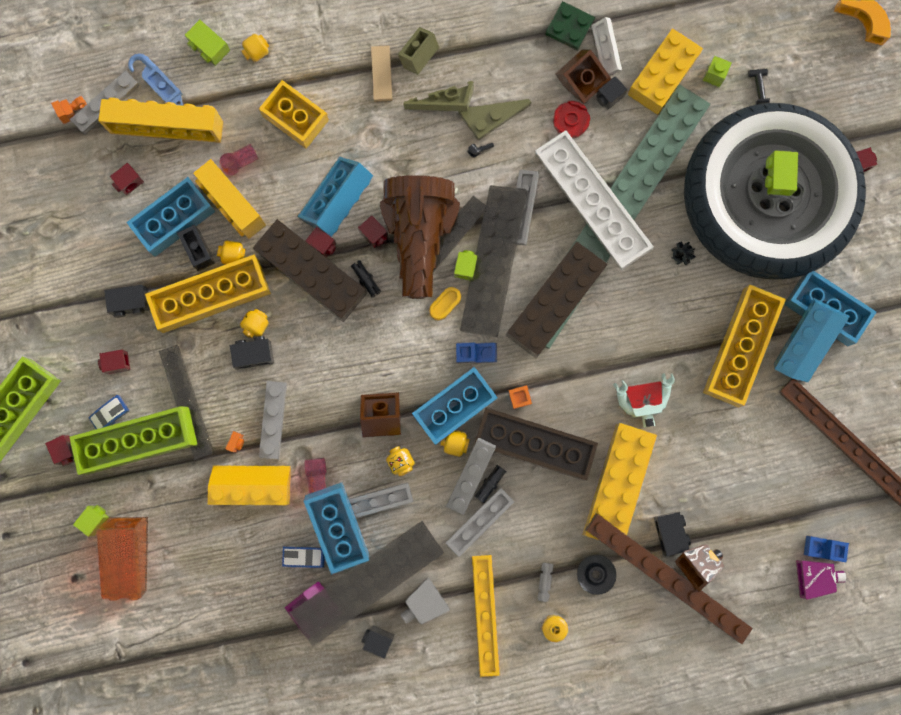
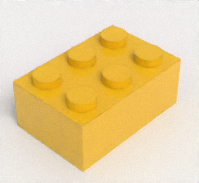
[259,80,329,149]

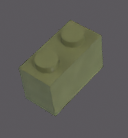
[398,27,439,75]

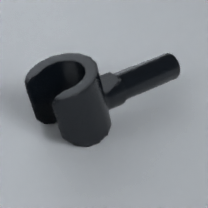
[467,143,494,158]

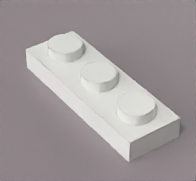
[592,17,622,76]

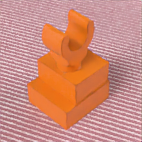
[51,96,87,124]

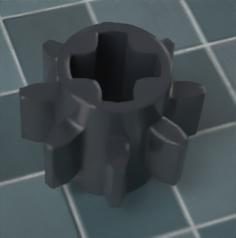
[671,241,696,265]

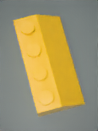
[207,466,291,505]

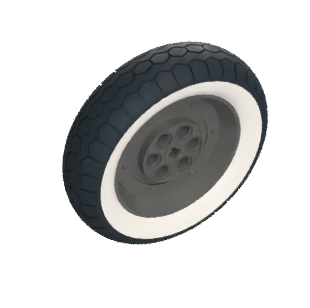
[684,103,866,280]

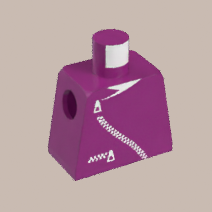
[796,560,846,599]

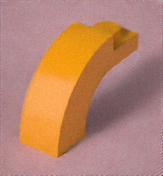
[834,0,891,46]

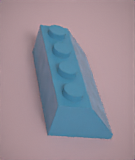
[298,156,374,237]
[774,298,850,382]
[412,367,498,445]

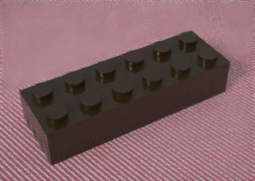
[253,219,367,323]
[506,242,608,358]
[474,407,598,481]

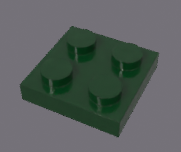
[545,1,595,51]

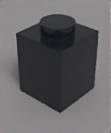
[596,76,628,110]

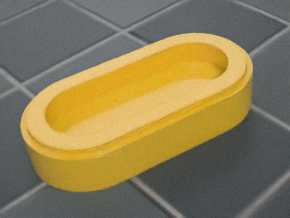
[429,287,461,321]

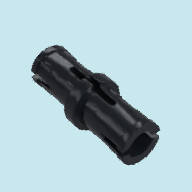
[351,260,382,298]
[475,465,507,503]

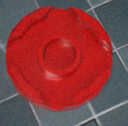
[553,101,590,138]

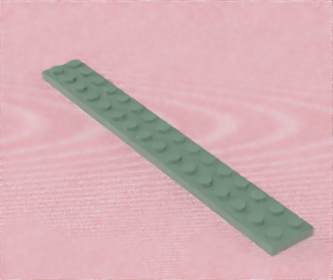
[546,84,711,349]

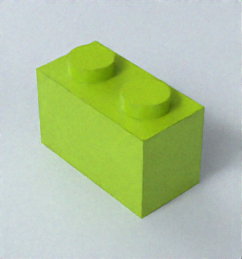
[185,19,230,66]
[765,151,798,196]

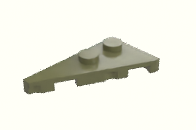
[403,81,474,111]
[458,99,532,141]

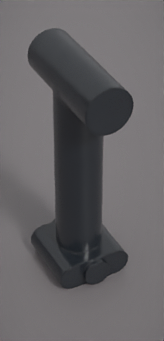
[748,68,770,105]

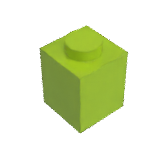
[702,56,732,87]
[454,250,477,281]
[73,505,109,537]

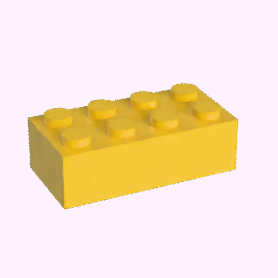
[627,28,704,115]
[193,159,266,239]

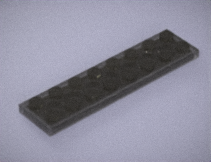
[460,185,528,338]
[290,521,444,647]

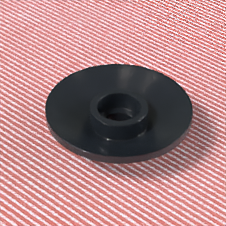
[577,555,617,595]

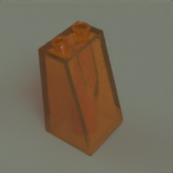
[97,517,148,601]

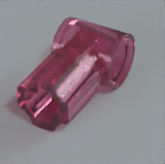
[220,144,258,175]
[305,458,327,494]

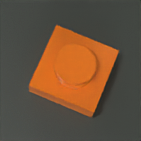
[508,385,532,409]
[226,431,244,453]

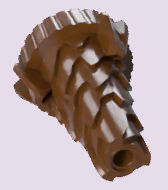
[380,175,460,299]

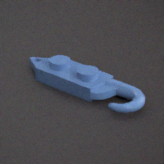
[128,54,183,106]

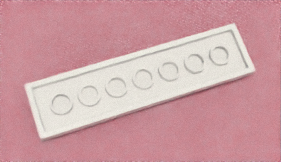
[535,130,654,270]

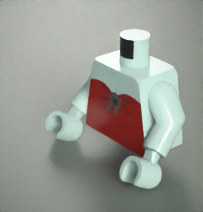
[613,373,675,428]

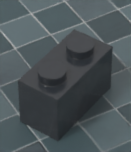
[177,225,215,272]
[104,285,150,318]
[230,336,274,370]
[653,512,691,556]
[361,625,395,659]

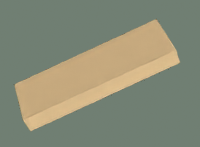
[371,46,393,102]

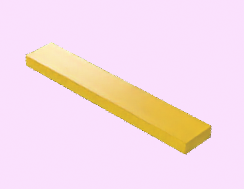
[472,555,500,677]

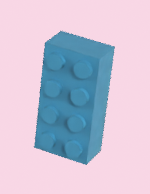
[126,177,216,257]
[784,271,876,347]
[304,482,369,574]

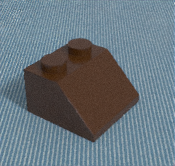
[555,49,611,104]
[360,392,401,438]

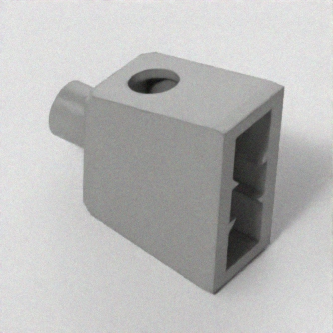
[400,577,450,624]

